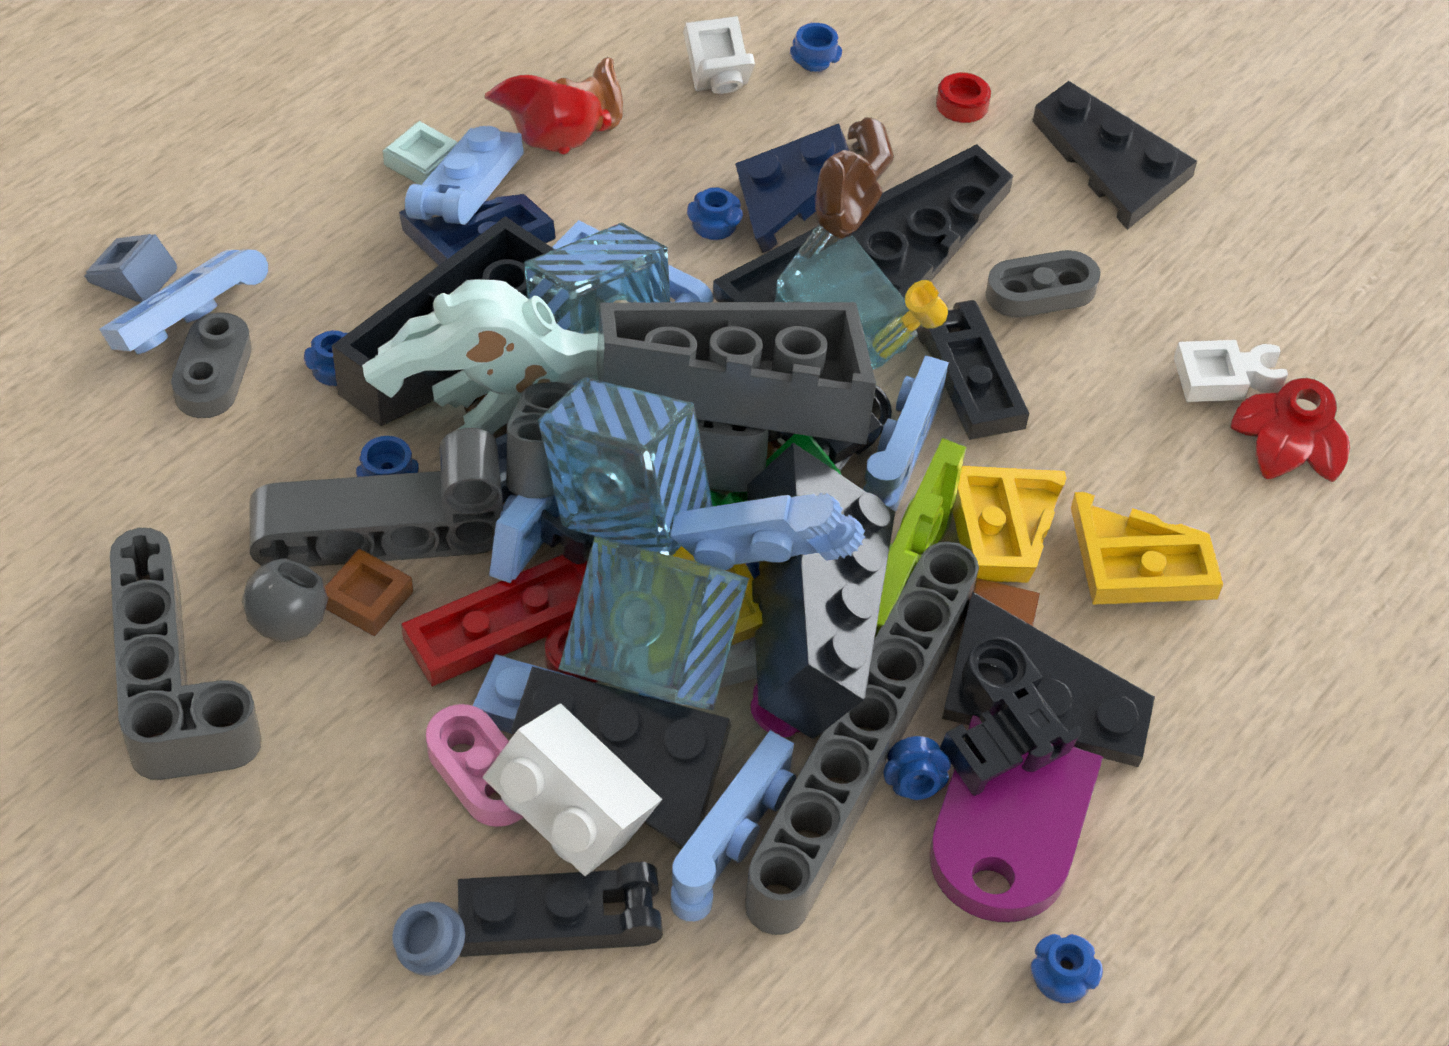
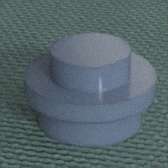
[393,902,465,976]

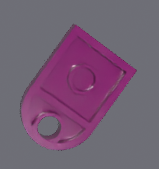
[930,715,1103,922]

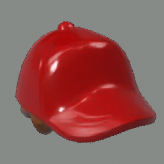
[484,57,623,155]

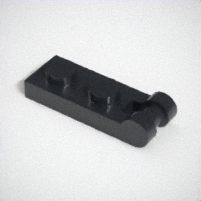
[916,300,1030,440]
[458,862,663,957]

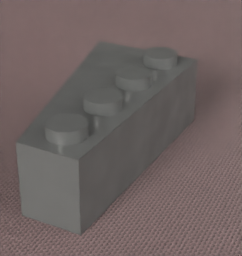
[596,302,876,444]

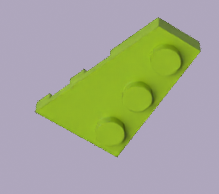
[874,438,966,640]

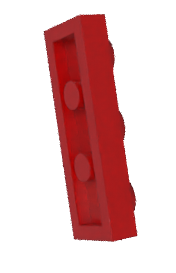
[401,554,605,687]

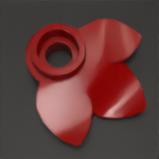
[1230,378,1350,482]

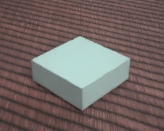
[383,121,458,185]

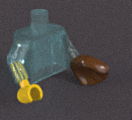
[775,150,948,369]

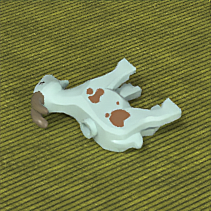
[362,280,630,435]

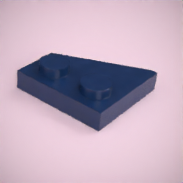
[735,123,849,253]
[399,194,556,266]

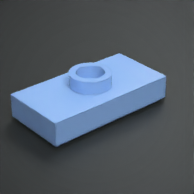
[489,487,566,583]

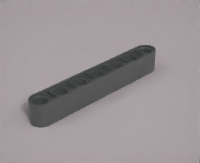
[745,542,979,935]

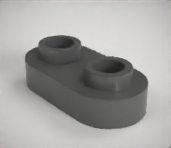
[985,250,1101,317]
[171,312,252,418]

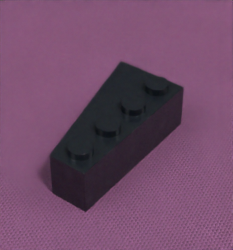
[332,217,593,426]
[747,443,895,739]

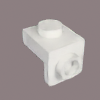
[683,16,755,94]

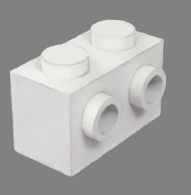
[482,703,662,876]

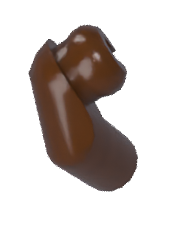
[847,117,894,181]

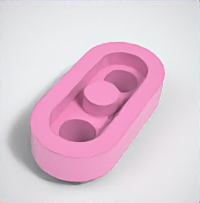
[426,704,523,827]

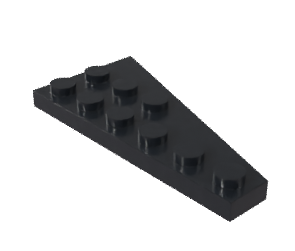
[712,144,1013,352]

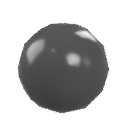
[242,558,328,642]

